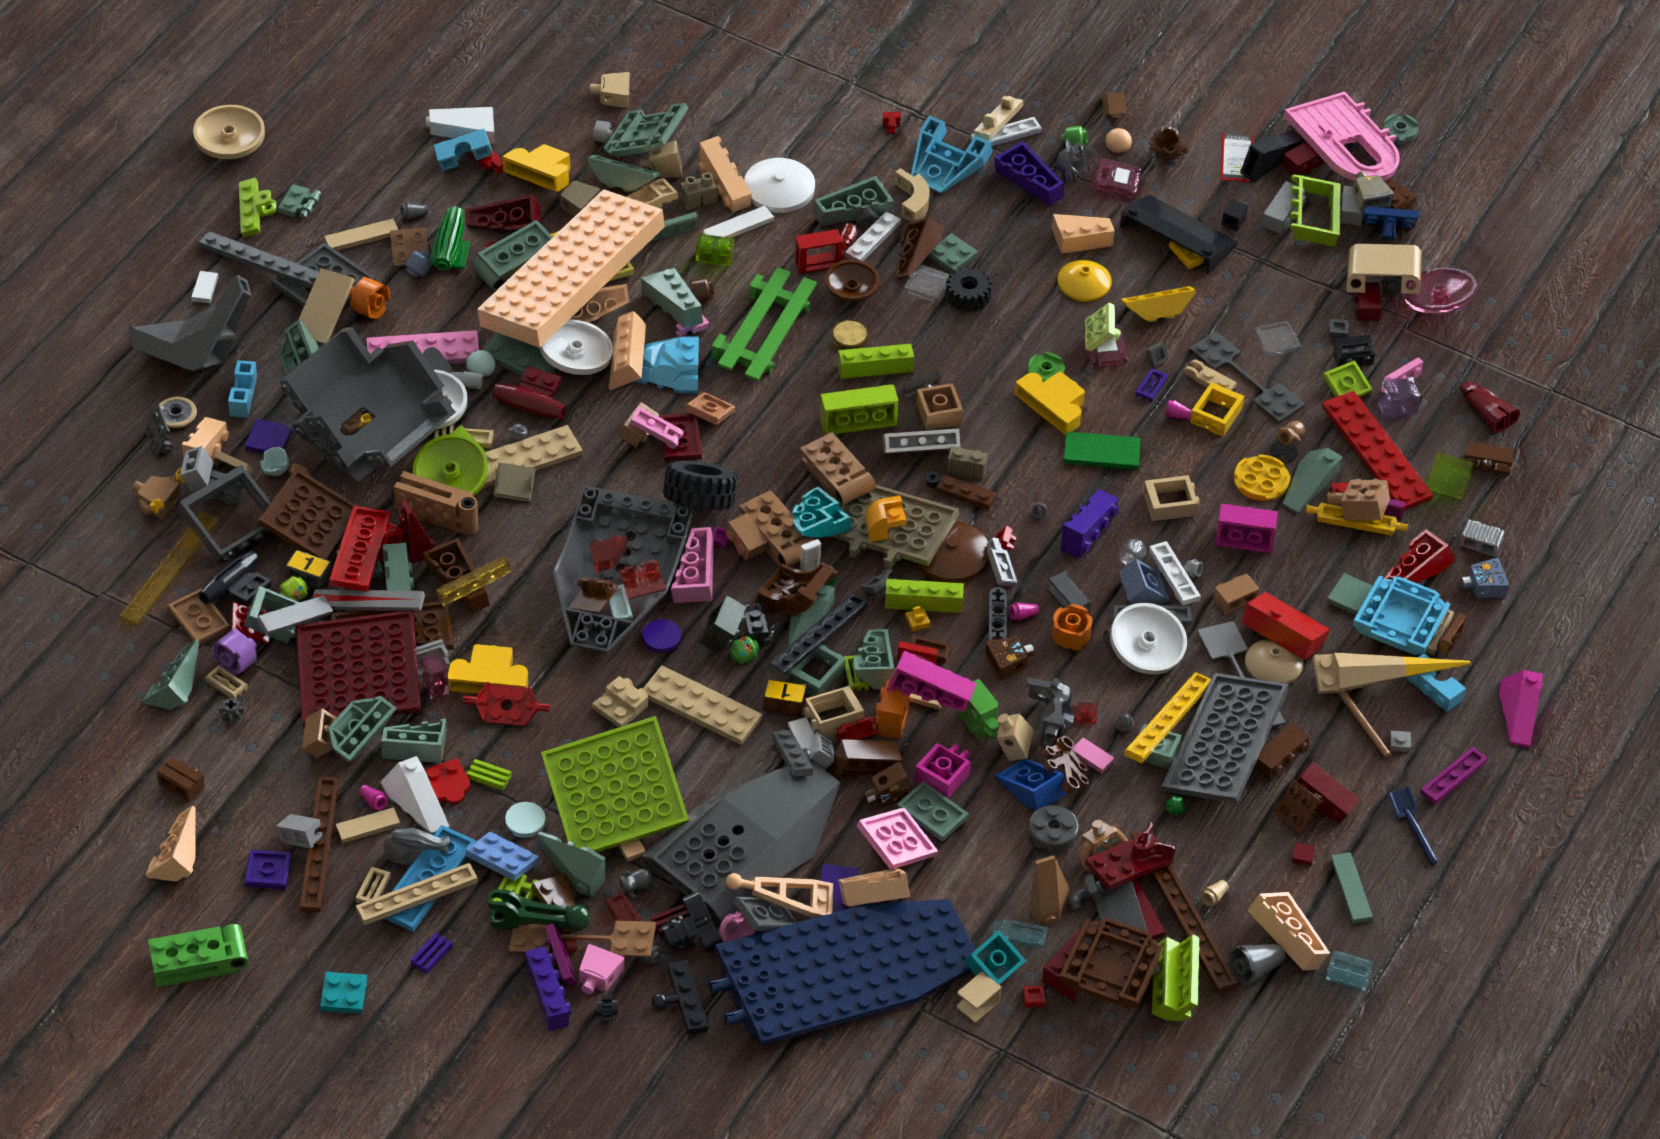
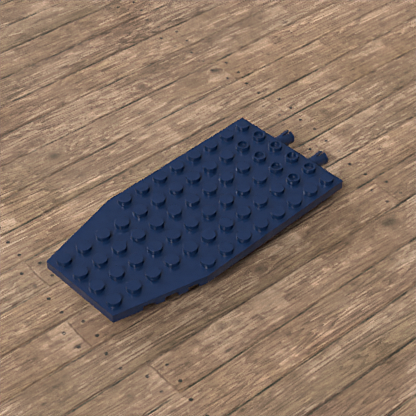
[708,899,976,1046]

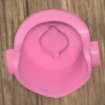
[719,911,755,942]

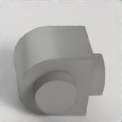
[593,120,613,143]

